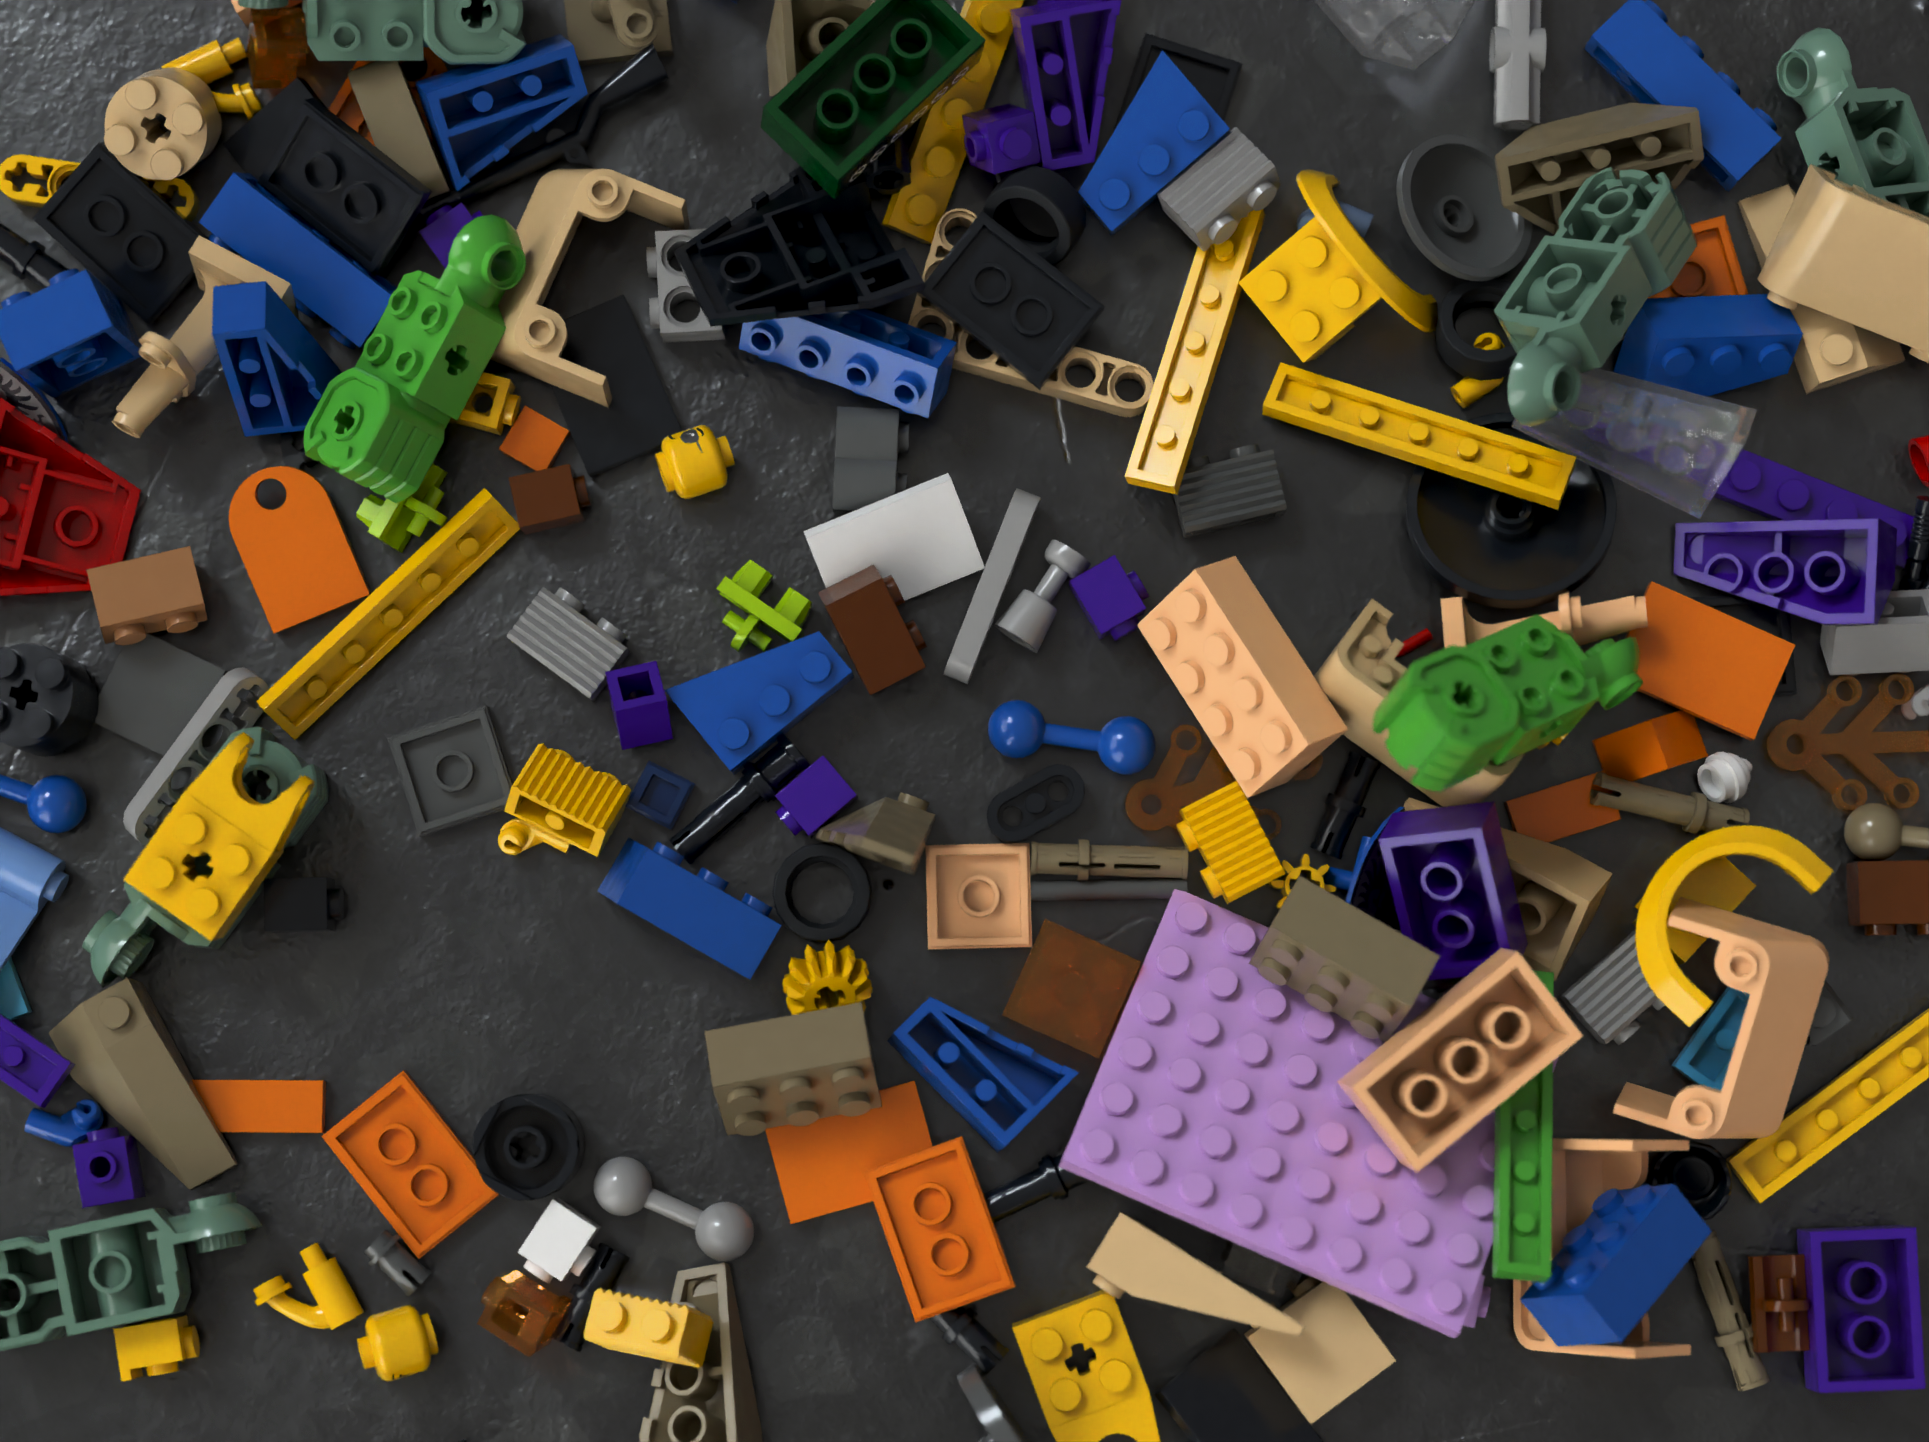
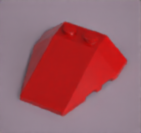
[0,398,141,596]

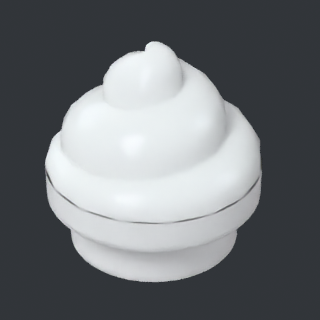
[1697,752,1753,803]

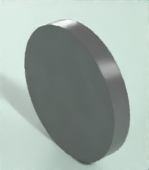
[956,1363,1031,1442]

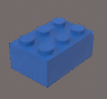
[0,269,142,398]
[1520,1184,1712,1346]

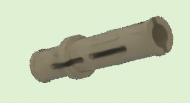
[1590,772,1750,834]
[1030,839,1188,881]
[1691,1229,1771,1391]

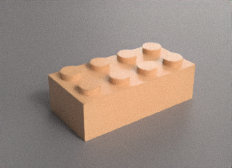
[1137,556,1348,798]
[1337,948,1583,1172]

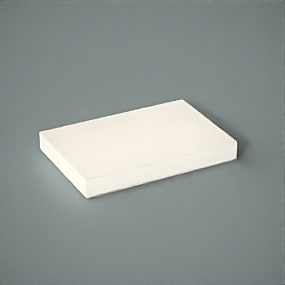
[803,473,985,601]

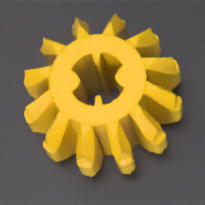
[782,939,873,1015]

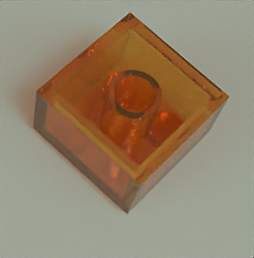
[1002,919,1141,1059]

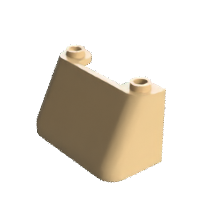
[1758,164,1929,363]
[1314,599,1525,807]

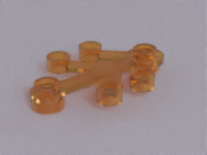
[1767,674,1929,811]
[1125,724,1323,841]

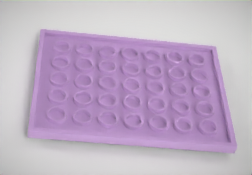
[1059,889,1559,1339]

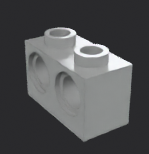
[646,228,725,343]

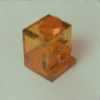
[247,7,310,89]
[477,1270,571,1357]

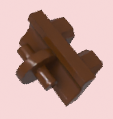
[1748,1254,1810,1353]

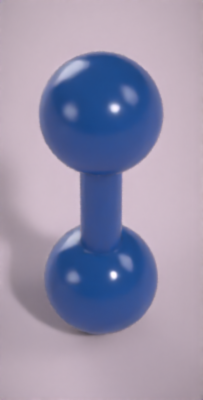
[988,700,1156,775]
[0,774,87,833]

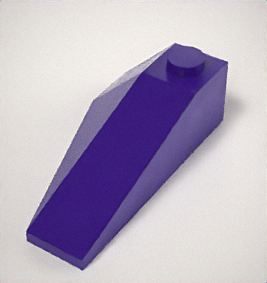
[1673,518,1897,625]

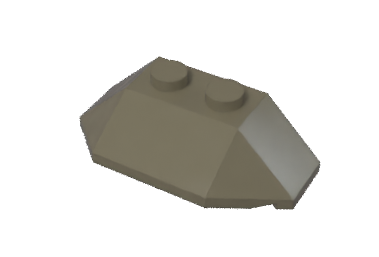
[1494,103,1704,235]

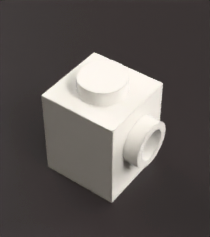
[517,1197,601,1283]

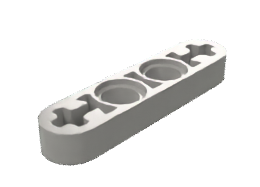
[943,488,1041,684]
[123,667,269,846]

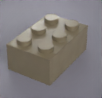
[1249,876,1440,1042]
[704,1002,882,1136]

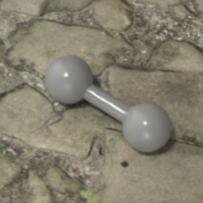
[593,1156,755,1261]

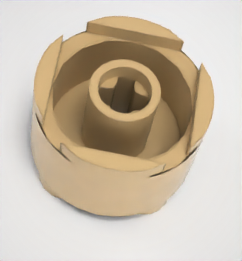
[104,67,222,180]

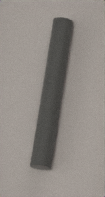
[1031,878,1188,902]

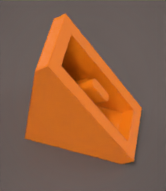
[1592,710,1708,782]

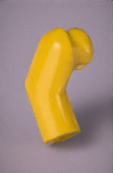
[1450,332,1505,408]
[497,818,572,855]

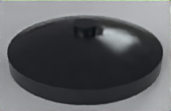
[1406,413,1617,609]

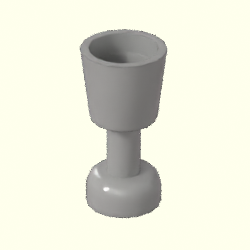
[994,539,1091,653]

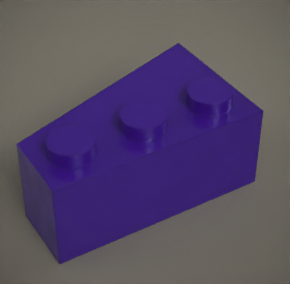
[1010,0,1121,170]

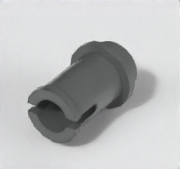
[363,1230,432,1297]

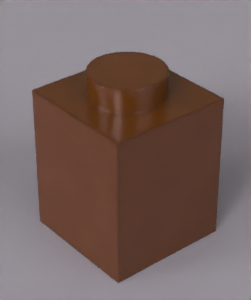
[509,464,591,535]

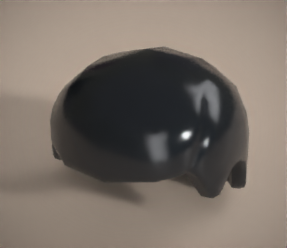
[1652,1141,1732,1221]

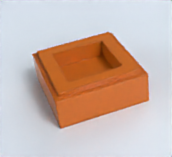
[499,405,571,471]

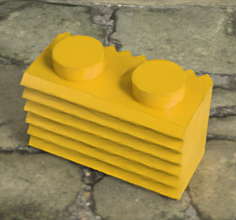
[504,743,631,857]
[1175,781,1286,904]
[584,1288,714,1368]

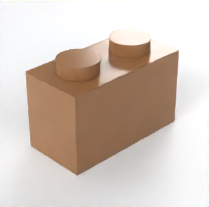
[86,546,208,645]

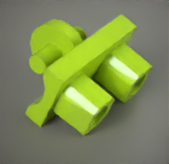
[356,463,448,553]
[716,560,813,652]

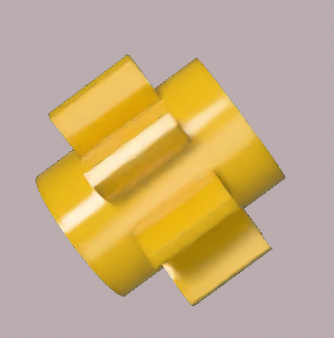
[1269,854,1336,909]

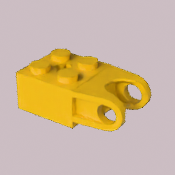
[123,732,314,941]
[1012,1290,1160,1442]

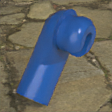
[24,1099,104,1147]

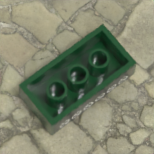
[761,0,985,199]

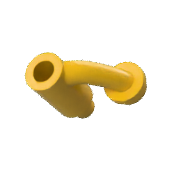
[161,38,262,120]
[253,1242,364,1330]

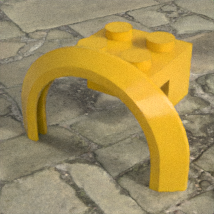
[1238,170,1438,363]
[1632,825,1833,1027]

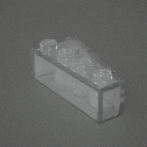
[1511,368,1757,519]

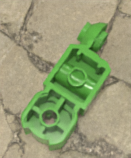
[304,214,526,503]
[1373,614,1643,792]

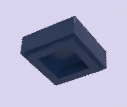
[625,761,696,831]

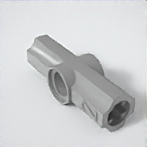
[1489,0,1547,131]

